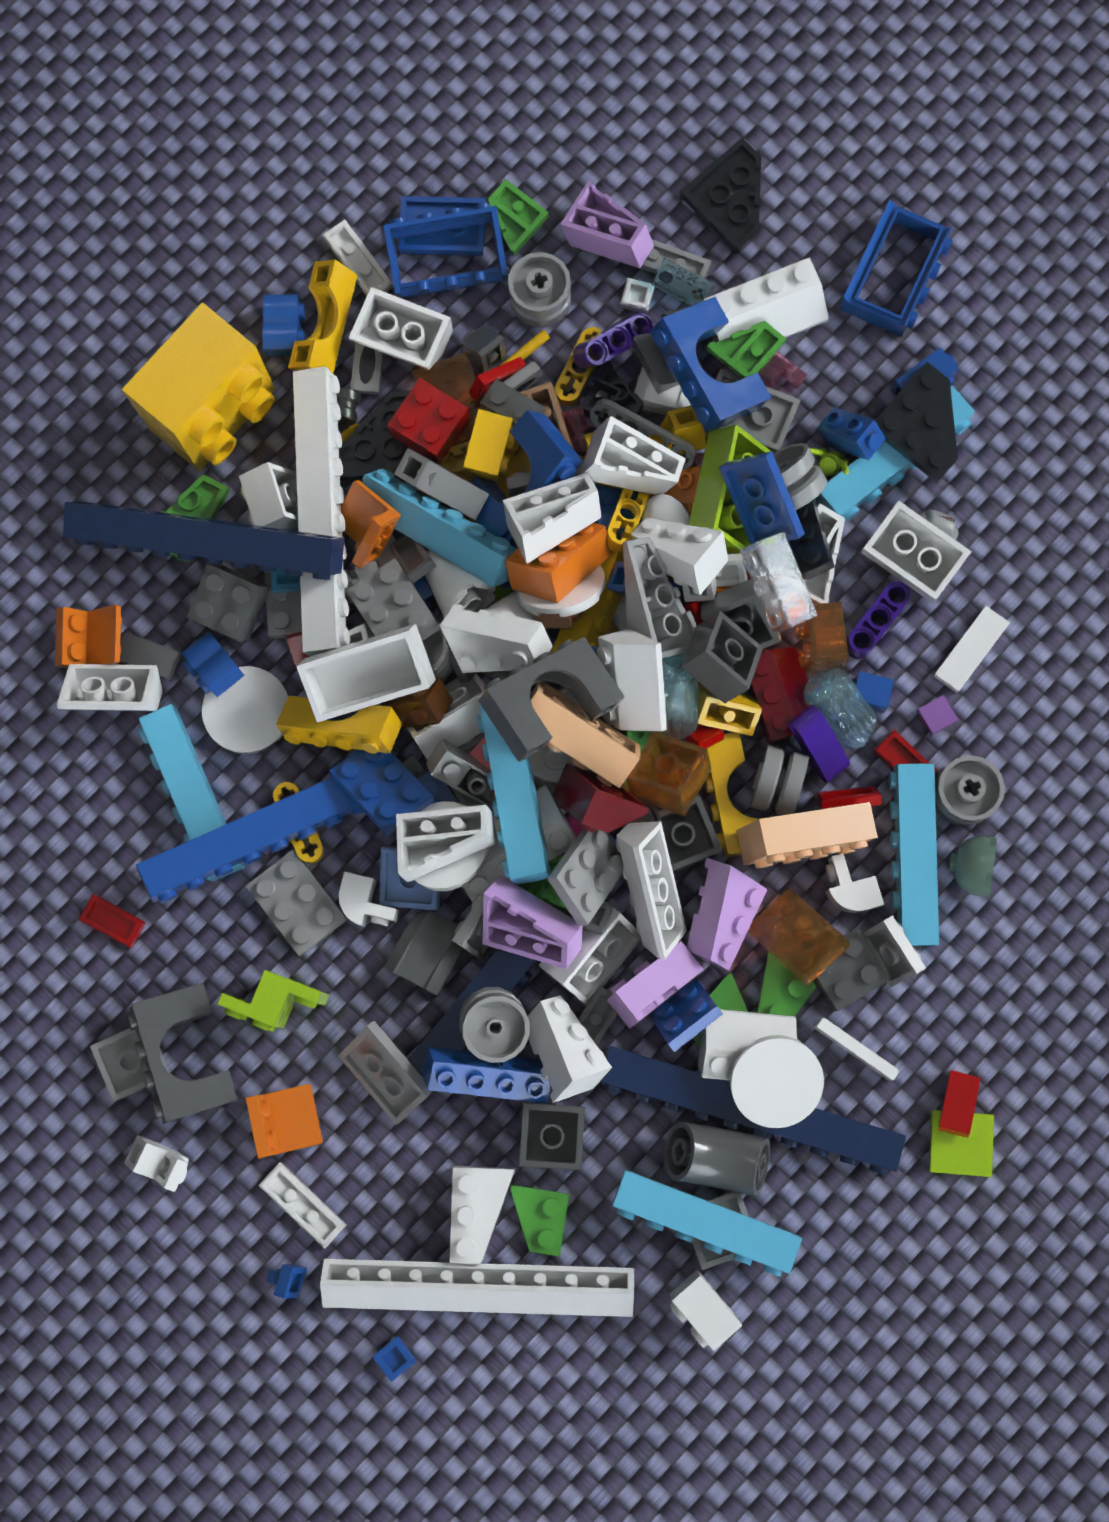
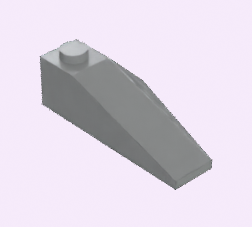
[623,537,696,659]

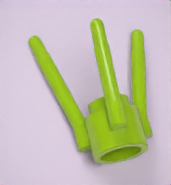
[809,447,849,479]

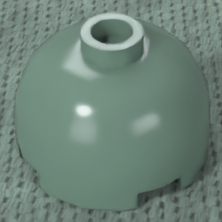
[949,836,997,898]

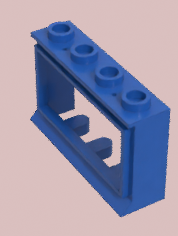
[839,199,953,337]
[383,203,508,299]

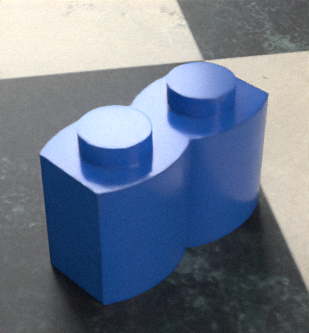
[262,294,306,356]
[182,631,245,697]

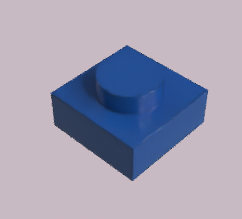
[373,1336,417,1382]

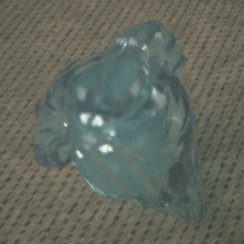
[648,656,699,744]
[804,668,877,749]

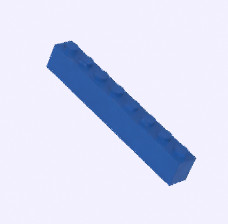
[136,778,364,903]

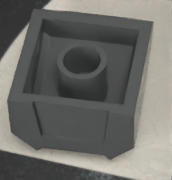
[384,910,464,996]

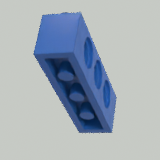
[422,1046,551,1103]

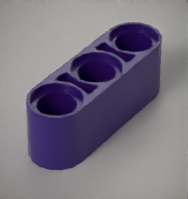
[573,313,653,369]
[845,581,911,659]
[787,704,850,783]

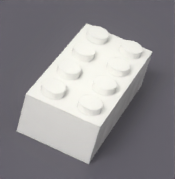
[296,623,436,722]

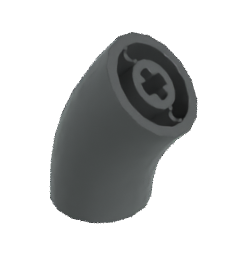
[664,1122,770,1197]

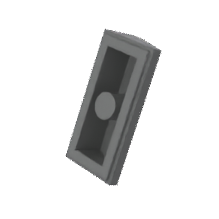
[632,333,679,394]

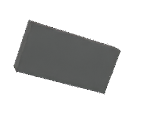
[388,535,436,584]

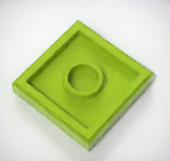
[928,1110,994,1177]

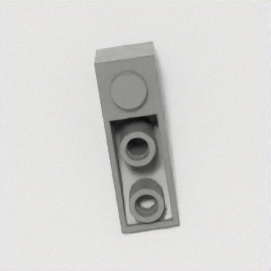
[394,448,489,520]
[426,738,496,810]

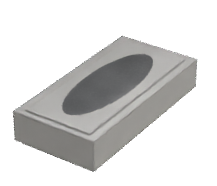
[350,343,384,395]
[502,361,541,392]

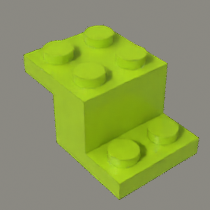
[217,970,330,1032]

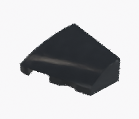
[579,361,643,429]

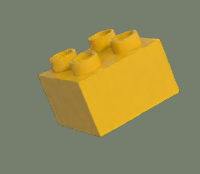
[121,302,275,472]

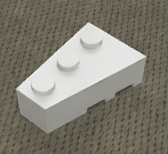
[579,416,685,495]
[503,473,601,564]
[771,504,845,615]
[631,518,728,595]
[439,604,553,673]
[396,805,495,882]
[528,995,612,1103]
[450,1166,516,1264]

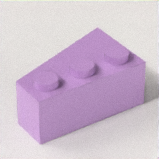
[560,180,654,268]
[687,858,767,971]
[483,875,583,969]
[607,941,704,1029]

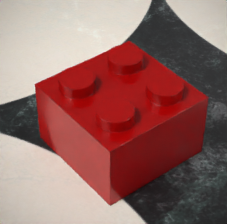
[387,378,471,465]

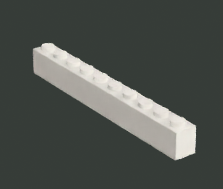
[293,366,350,657]
[320,1259,634,1317]

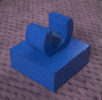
[266,1264,307,1299]

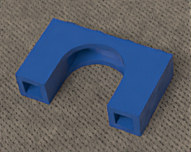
[650,297,772,432]
[471,409,583,547]

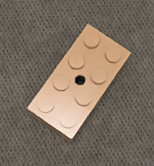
[530,682,640,788]
[736,802,878,869]

